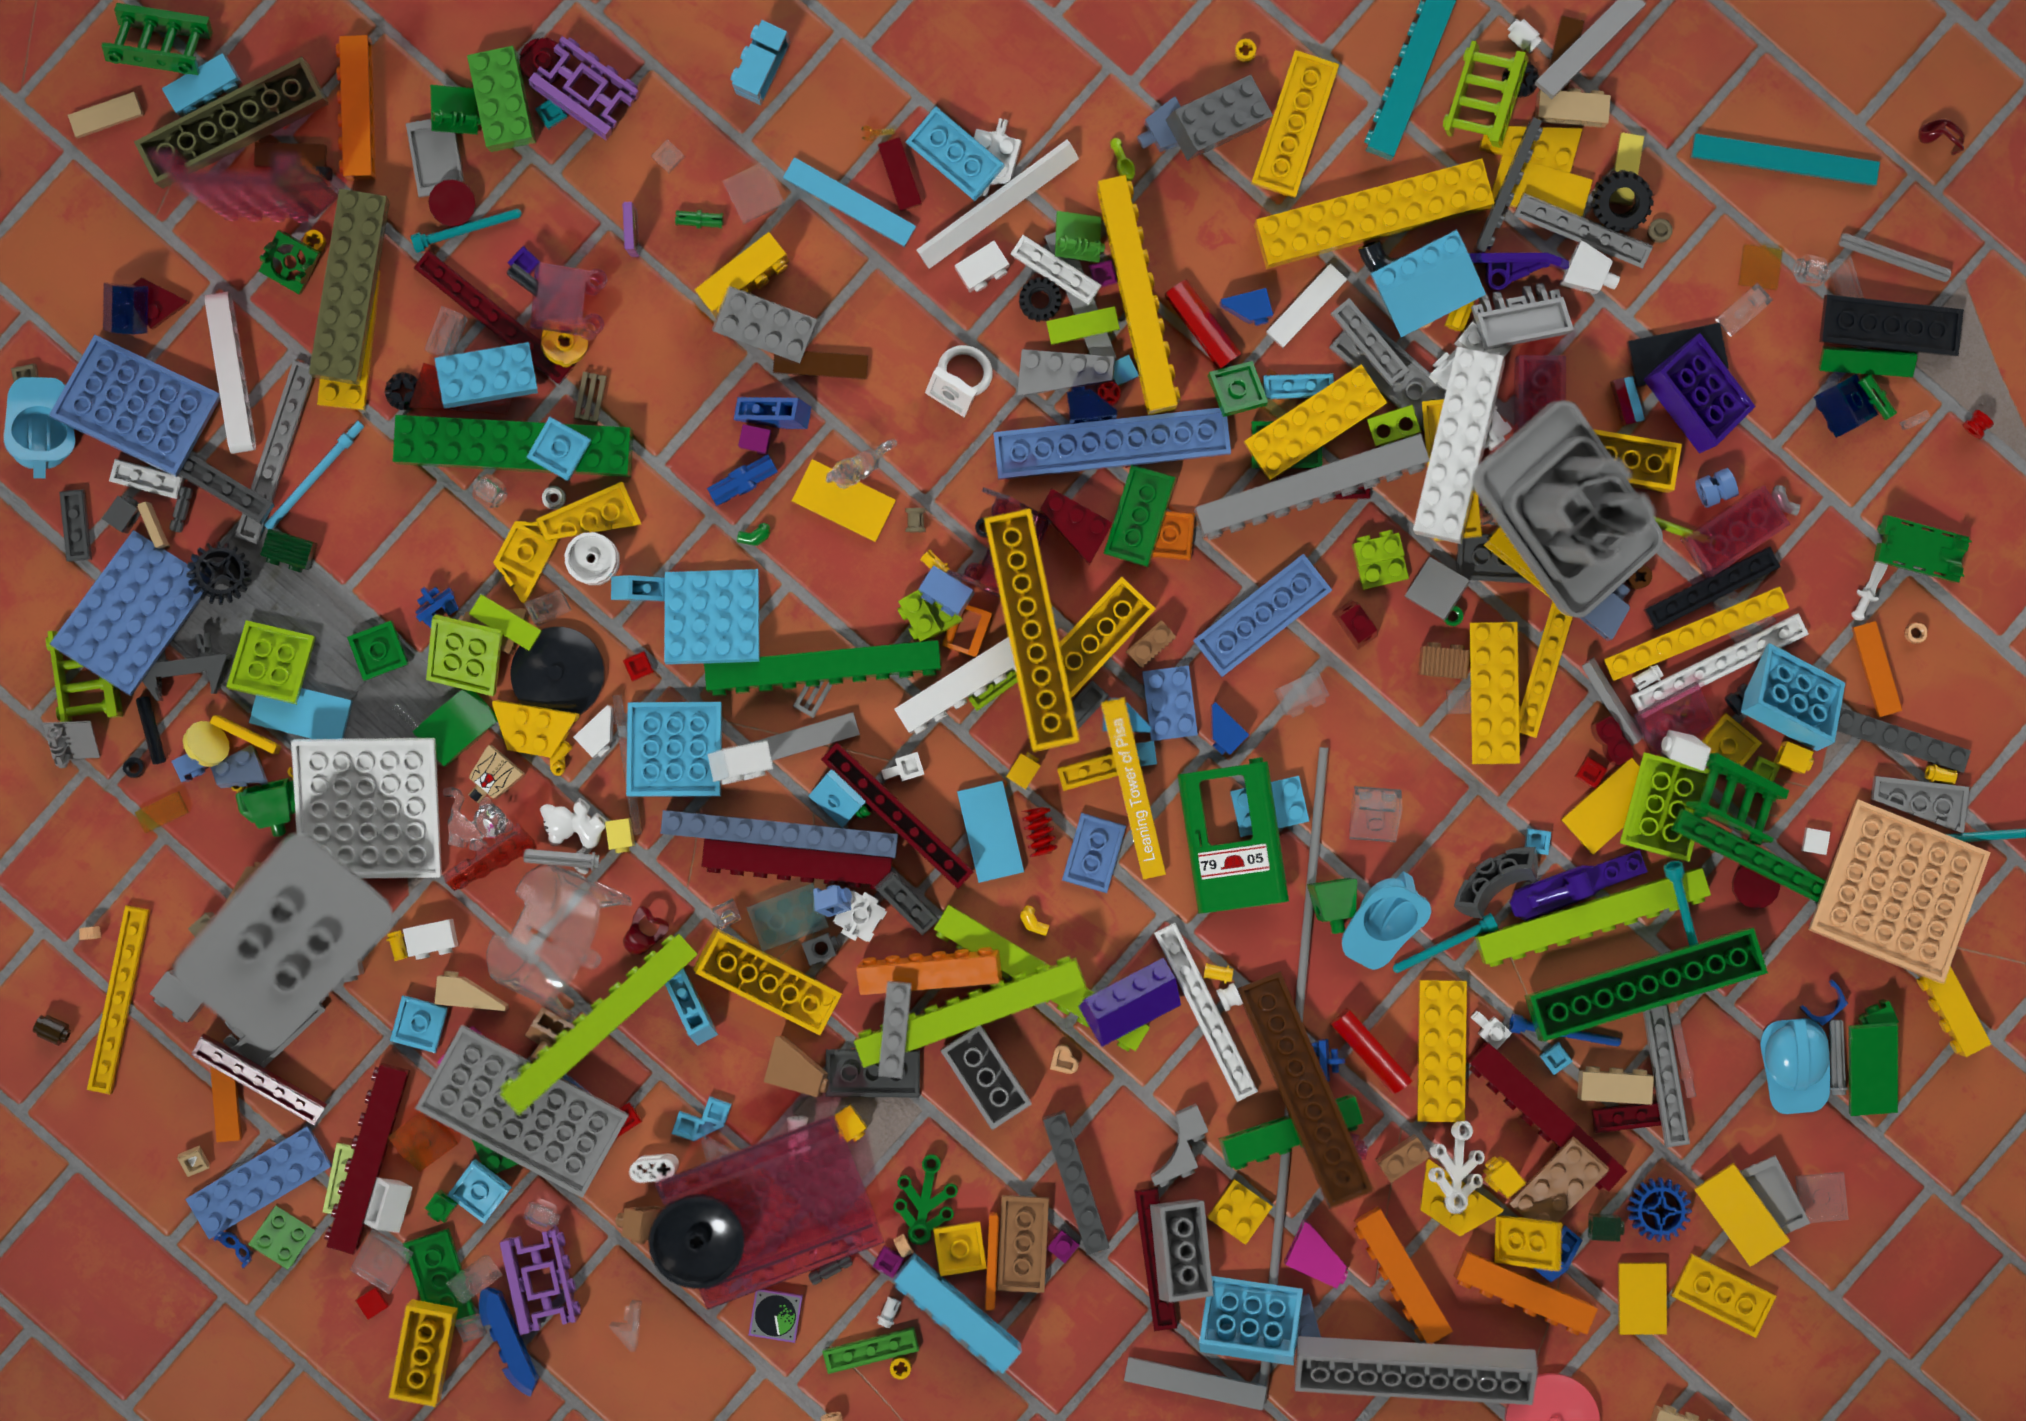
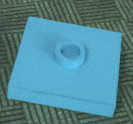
[526,417,592,481]
[809,769,866,828]
[390,995,449,1053]
[447,1159,512,1224]

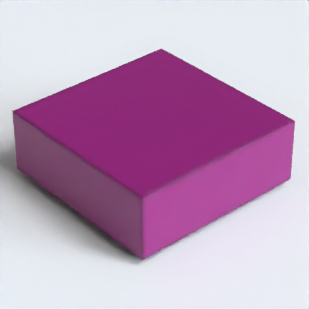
[1089,260,1117,288]
[872,1245,905,1278]

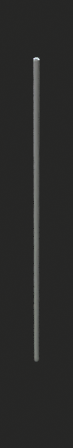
[1259,747,1329,1404]

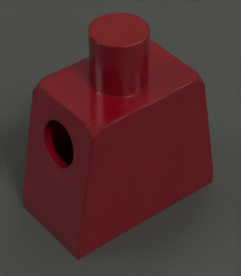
[1332,600,1378,650]

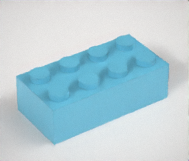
[435,342,538,408]

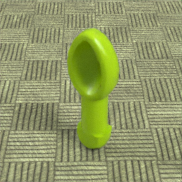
[1110,138,1135,181]

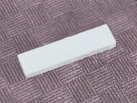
[1010,235,1102,305]
[1266,264,1347,348]

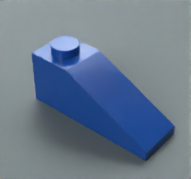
[734,397,811,429]

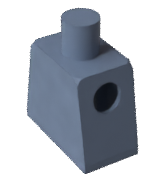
[1137,97,1181,152]
[1578,584,1630,641]

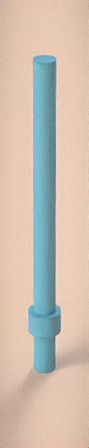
[264,420,365,529]

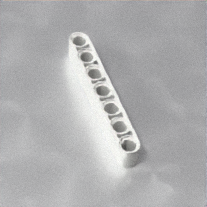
[205,291,256,454]

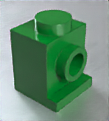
[1858,999,1899,1025]
[424,1189,458,1222]

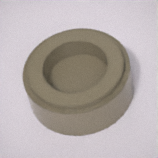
[1648,219,1672,243]

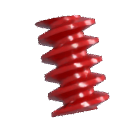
[1021,807,1058,857]

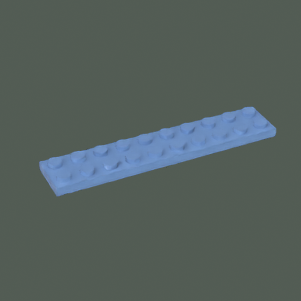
[993,408,1231,480]

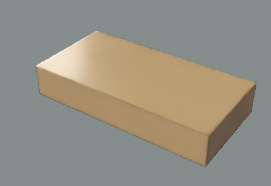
[137,501,169,549]

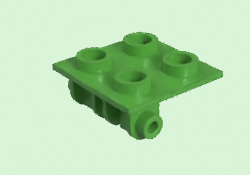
[1055,211,1105,262]
[248,1206,315,1270]

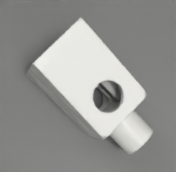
[1559,240,1620,294]

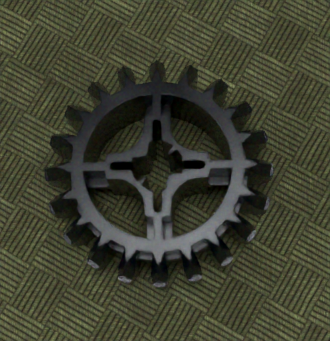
[186,542,252,605]

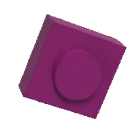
[1047,1229,1080,1263]

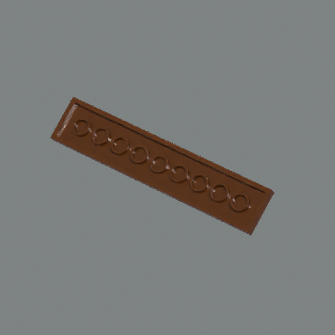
[1237,971,1374,1209]

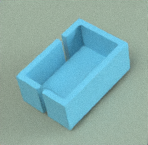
[730,20,791,105]

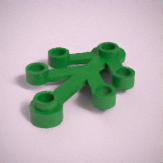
[893,1154,958,1245]

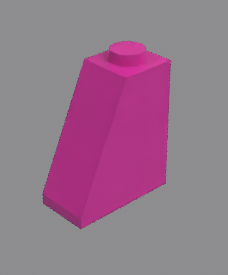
[1284,1219,1348,1288]

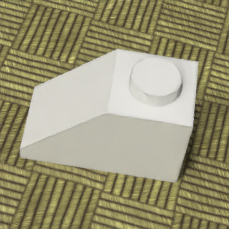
[574,705,614,758]
[1661,730,1711,771]

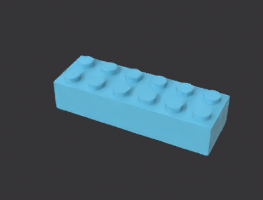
[894,1252,1021,1373]

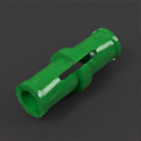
[675,210,723,229]
[1858,374,1897,420]

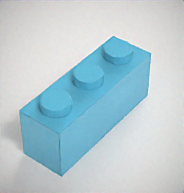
[162,53,242,117]

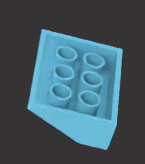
[1370,230,1486,337]
[1741,643,1845,751]
[1199,1276,1303,1366]

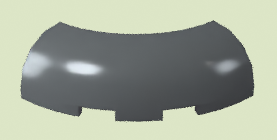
[1454,847,1538,919]

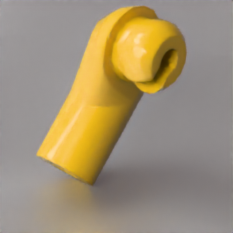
[550,740,572,776]
[1020,905,1049,936]

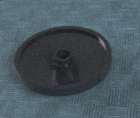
[510,627,605,715]
[649,1194,744,1289]

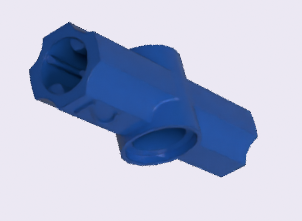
[707,455,778,506]

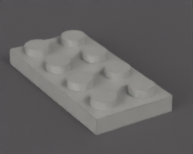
[712,286,817,363]

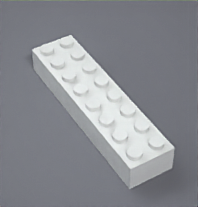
[1413,347,1505,544]

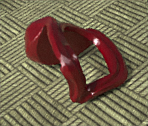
[1918,119,1964,155]
[623,906,669,955]

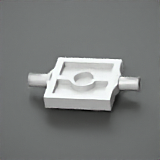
[974,118,1022,198]

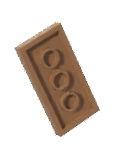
[1509,1137,1609,1222]
[997,1195,1049,1293]

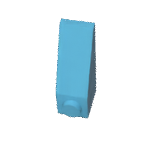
[665,968,718,1046]

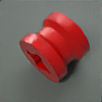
[1097,381,1121,407]
[1963,410,1994,439]

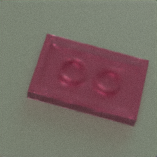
[1634,682,1716,755]

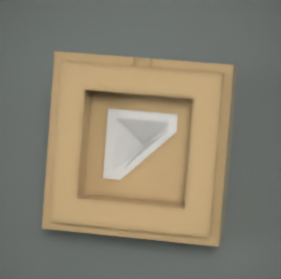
[177,1145,210,1177]

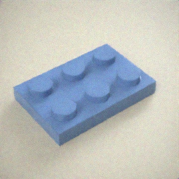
[1142,666,1198,741]

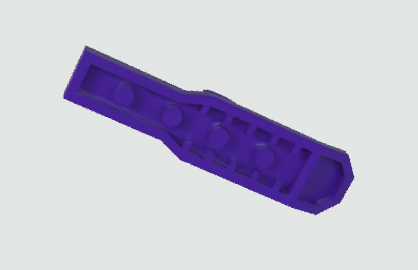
[1468,253,1569,290]
[1509,850,1648,921]

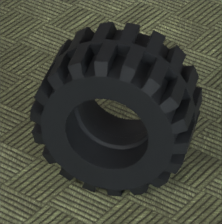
[1591,170,1654,232]

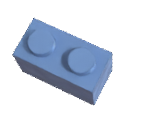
[918,565,975,617]

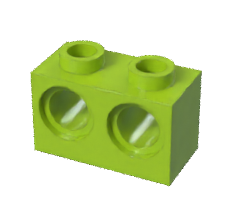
[1367,404,1421,447]

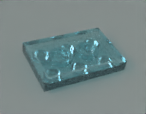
[746,883,829,952]

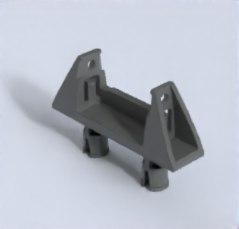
[142,633,232,701]

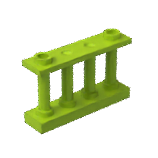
[1443,41,1529,148]
[46,631,123,722]

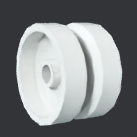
[565,532,620,586]

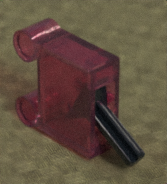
[506,262,608,340]

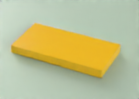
[1492,154,1593,216]
[792,459,896,542]
[1560,758,1640,855]
[1694,1163,1790,1267]
[1670,1253,1777,1338]

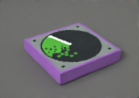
[623,202,639,257]
[749,1288,803,1343]

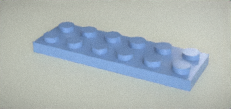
[1193,554,1332,677]
[185,1126,332,1239]

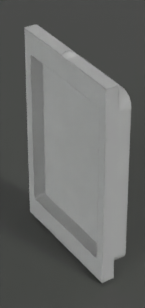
[406,119,465,198]
[1740,1155,1810,1234]

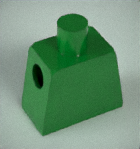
[1307,878,1357,934]

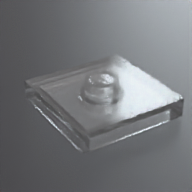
[350,1229,414,1294]

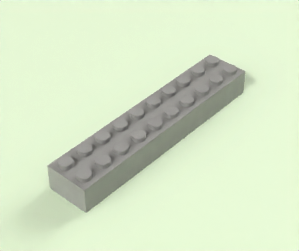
[1194,434,1430,540]
[1294,1336,1538,1405]

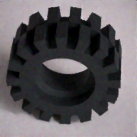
[1019,277,1061,322]

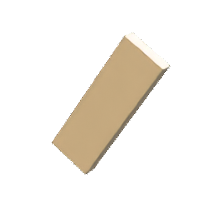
[68,92,144,138]

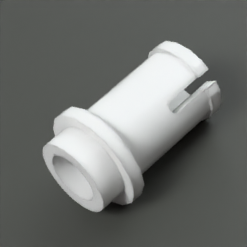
[1632,664,1664,691]
[877,1296,902,1328]

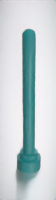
[411,209,522,253]
[1946,828,2026,842]
[1664,861,1698,945]
[1393,913,1499,973]

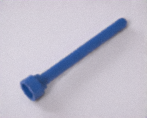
[1509,1014,1621,1047]

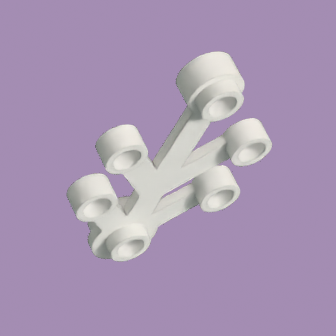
[1428,1121,1485,1214]

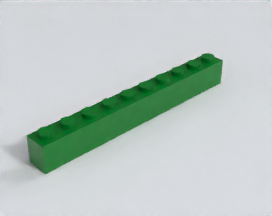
[704,640,941,696]

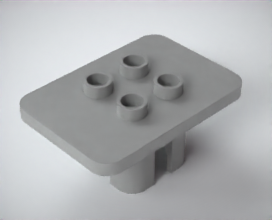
[1472,401,1663,617]
[174,833,392,1049]

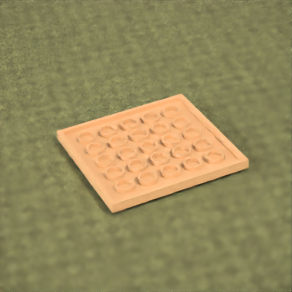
[1808,799,1991,984]

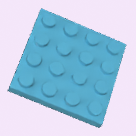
[664,569,760,665]
[626,702,722,797]

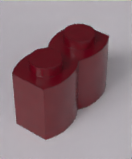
[1591,716,1634,765]

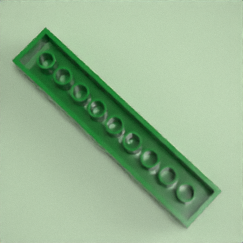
[393,415,634,477]
[1524,928,1768,1042]

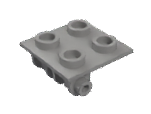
[43,721,100,768]

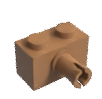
[525,1007,575,1063]
[615,1206,664,1244]

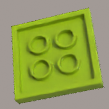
[426,614,503,696]
[226,620,316,705]

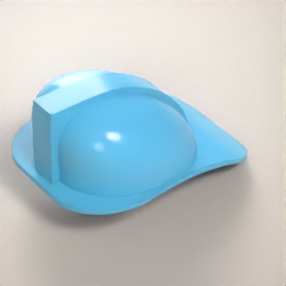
[4,377,75,479]
[1342,871,1431,970]
[1760,1018,1830,1114]

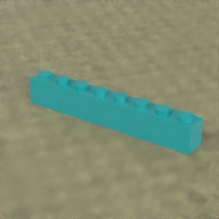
[1364,0,1456,161]

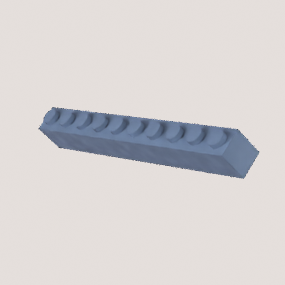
[661,810,899,858]

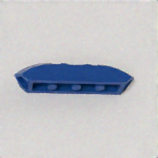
[479,1286,539,1397]

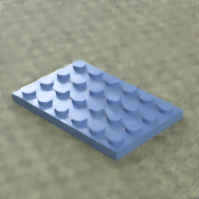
[49,335,220,477]
[50,530,210,696]

